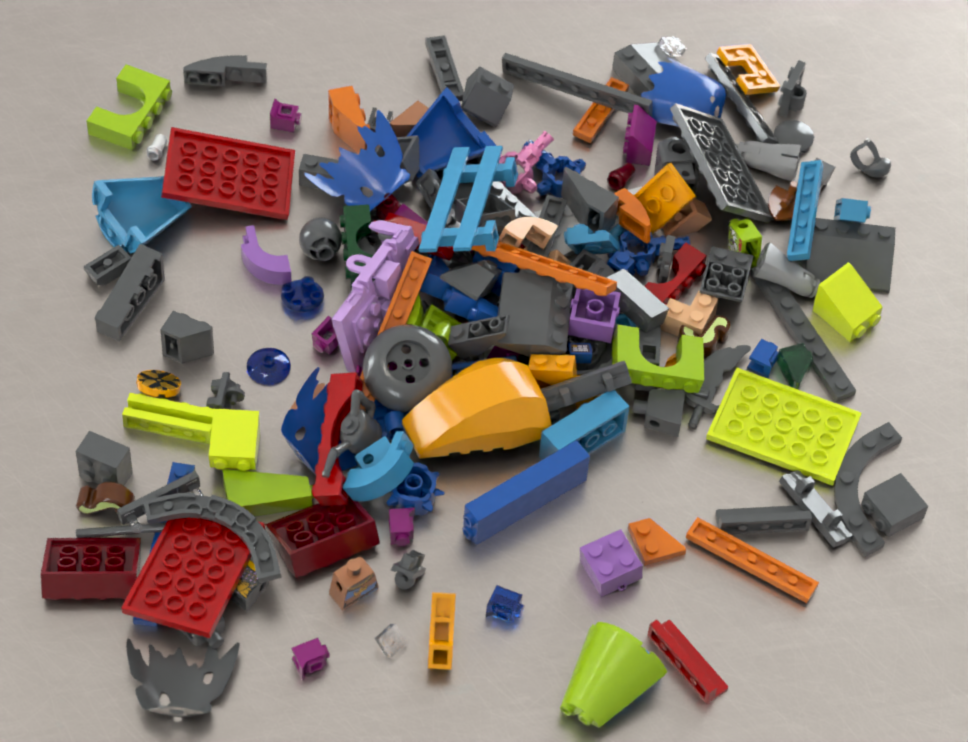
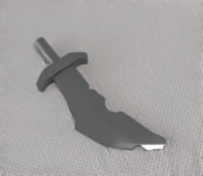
[685,345,751,428]

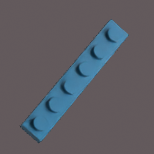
[787,160,823,261]

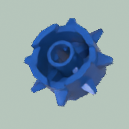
[387,462,445,516]

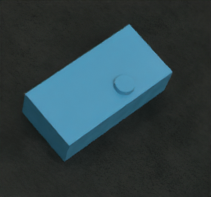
[539,390,630,460]

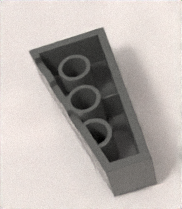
[95,244,165,342]

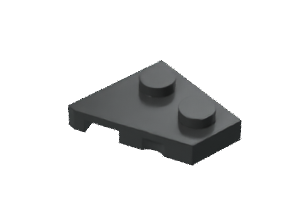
[657,235,676,283]

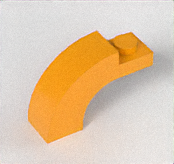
[428,592,456,670]

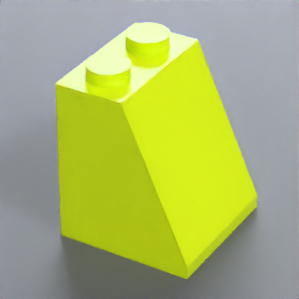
[813,262,883,342]
[209,409,260,471]

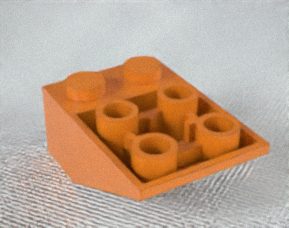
[328,85,370,154]

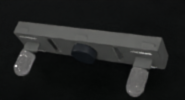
[117,471,204,533]

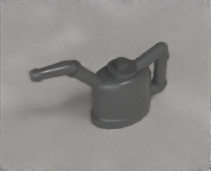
[322,389,382,478]

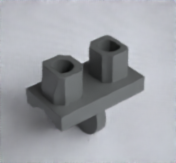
[206,372,245,410]
[391,550,426,589]

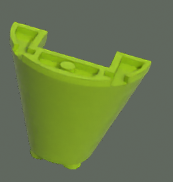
[559,622,668,728]

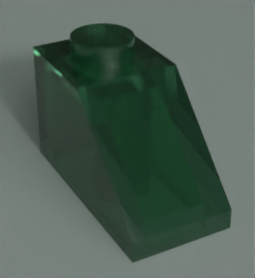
[777,343,813,390]

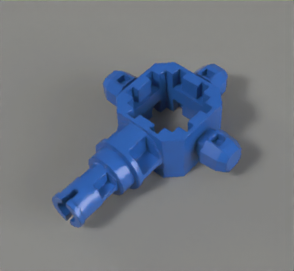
[522,140,586,198]
[607,229,690,276]

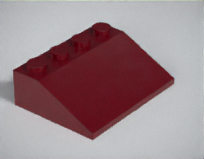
[265,496,380,578]
[41,537,141,600]

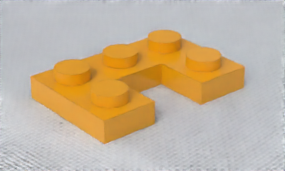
[716,44,780,95]

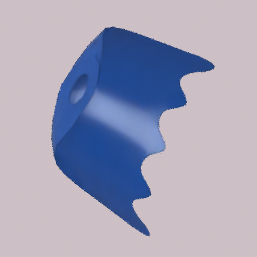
[641,58,726,126]

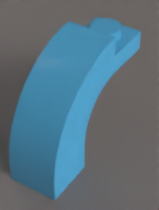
[343,431,414,501]

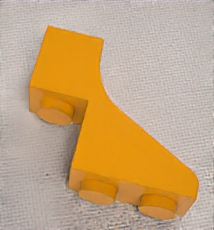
[529,354,601,409]

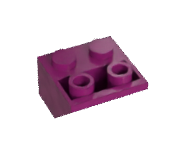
[623,105,657,166]

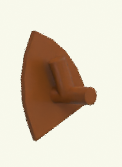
[768,181,798,221]

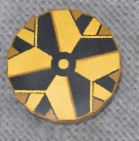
[136,370,181,398]

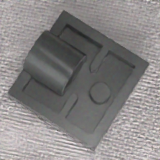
[778,60,807,117]

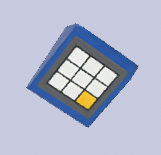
[568,343,592,363]

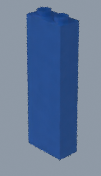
[462,440,590,545]

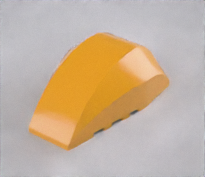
[402,358,552,459]

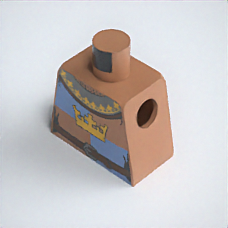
[329,557,379,611]

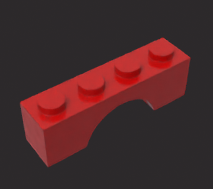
[644,243,707,305]

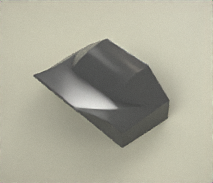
[84,245,131,285]

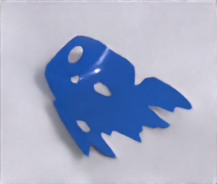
[304,110,410,211]
[281,367,356,475]

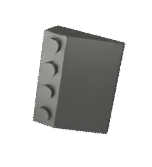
[612,42,680,97]
[805,218,896,293]
[494,272,573,357]

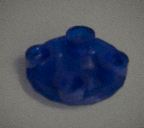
[281,276,324,313]

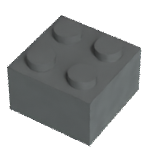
[75,431,133,486]

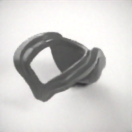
[850,138,891,177]

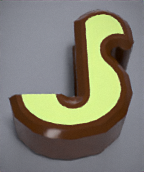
[677,315,730,357]
[76,482,135,515]

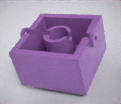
[568,288,621,343]
[580,529,643,597]

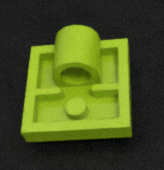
[420,304,461,360]

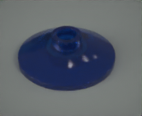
[246,348,291,385]

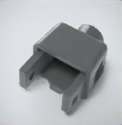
[654,137,699,194]

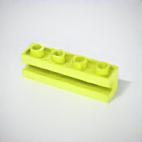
[122,393,213,444]

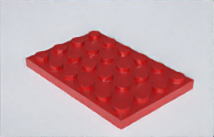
[161,127,295,220]
[121,518,265,638]

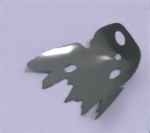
[126,638,240,717]

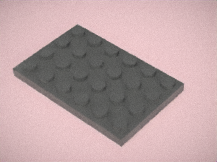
[670,104,774,223]

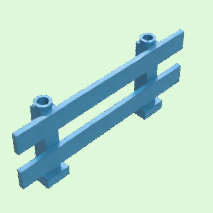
[419,146,518,252]

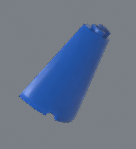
[407,87,497,179]

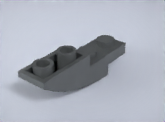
[183,55,267,86]
[635,325,661,391]

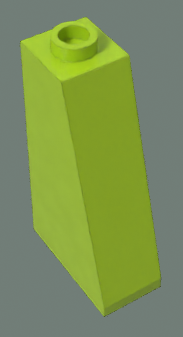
[223,469,314,517]

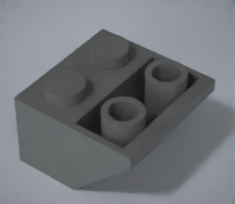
[160,311,214,364]

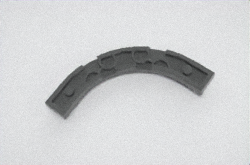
[834,422,902,557]
[143,493,282,583]

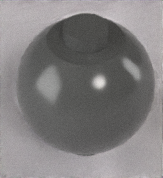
[299,218,342,261]

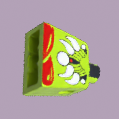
[728,219,762,268]

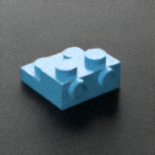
[564,224,620,255]

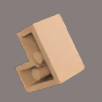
[661,291,719,336]

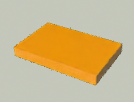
[634,163,696,235]

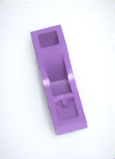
[241,225,292,285]

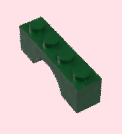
[339,204,375,288]

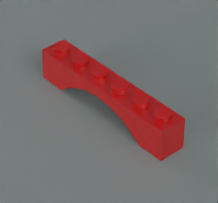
[312,372,364,506]

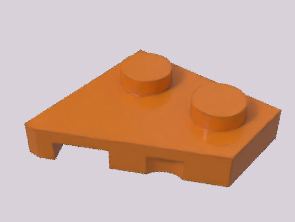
[628,518,686,566]

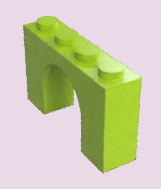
[86,64,172,151]
[612,325,704,393]

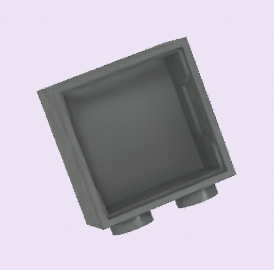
[455,193,515,232]
[861,473,928,537]

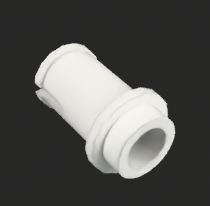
[147,134,168,160]

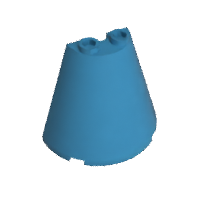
[92,176,192,254]

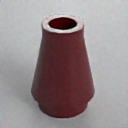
[607,163,635,190]

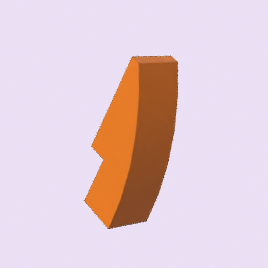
[614,188,651,243]

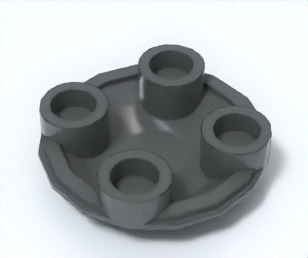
[774,120,814,153]

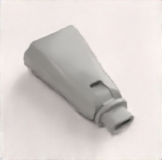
[736,141,802,182]
[753,242,820,298]

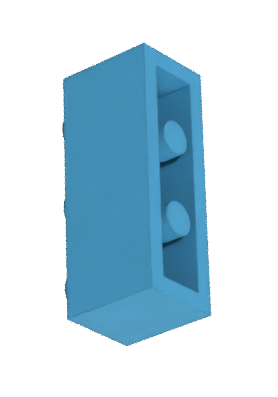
[834,198,871,223]

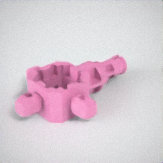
[498,131,554,194]

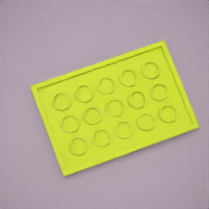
[706,368,862,486]

